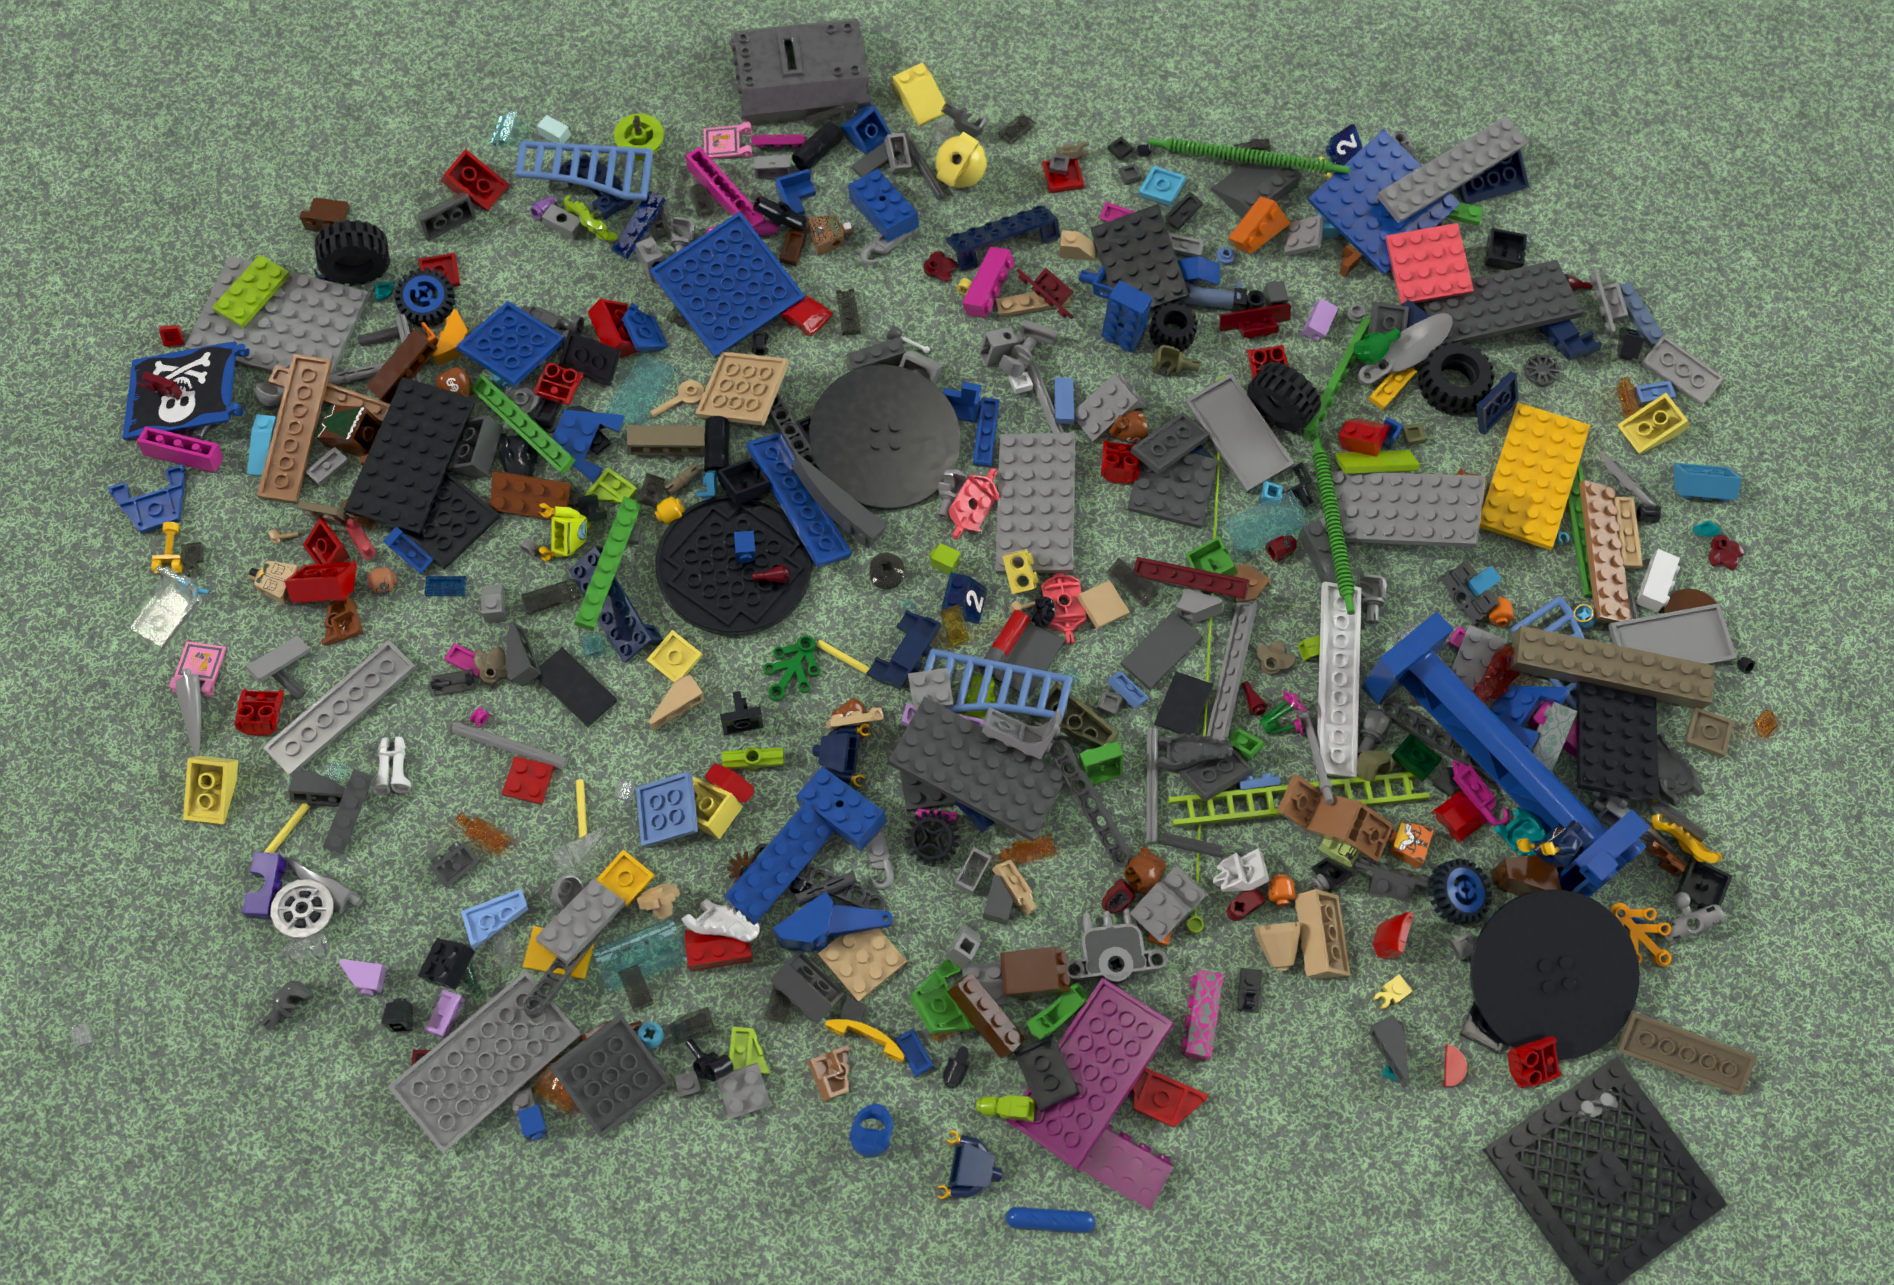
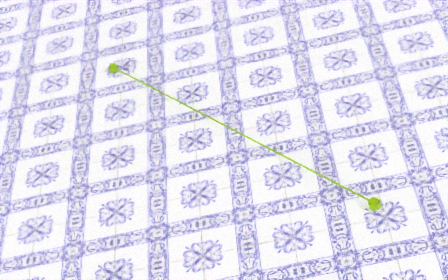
[1186,377,1224,934]

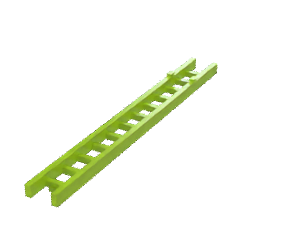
[1167,772,1430,827]

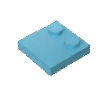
[1139,166,1186,206]

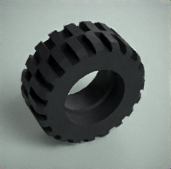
[314,220,390,285]
[1418,342,1494,415]
[1247,362,1321,432]

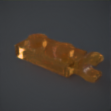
[455,813,511,856]
[999,834,1057,864]

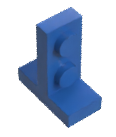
[383,526,434,574]

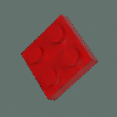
[502,756,555,805]

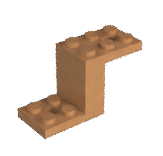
[1277,774,1394,862]

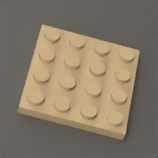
[695,352,789,426]

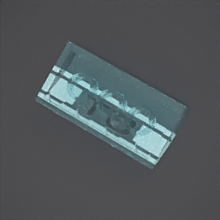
[592,918,687,992]

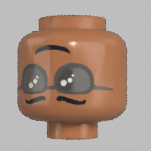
[367,567,397,594]

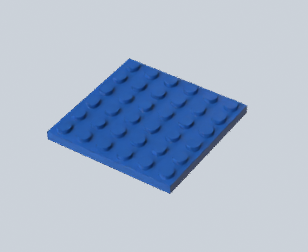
[1307,129,1460,275]
[650,212,805,358]

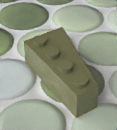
[1031,682,1119,748]

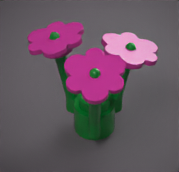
[1259,690,1306,737]

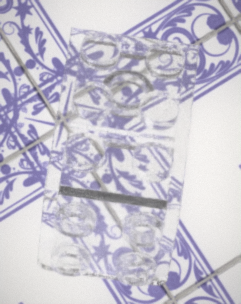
[129,565,203,649]

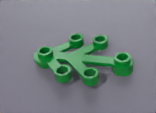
[763,635,820,702]

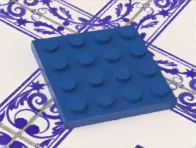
[456,301,564,387]

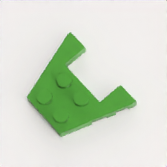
[909,958,977,1034]

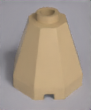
[1254,922,1300,971]

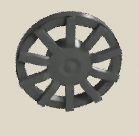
[1524,354,1560,386]

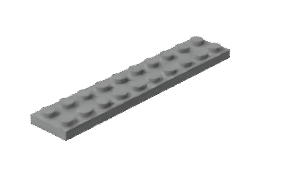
[1376,116,1528,224]

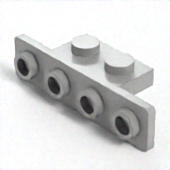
[1589,267,1628,339]

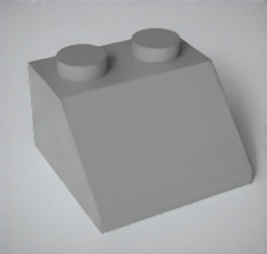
[899,350,944,385]

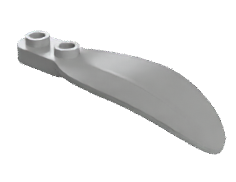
[1358,313,1453,386]

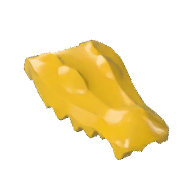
[1652,814,1722,863]

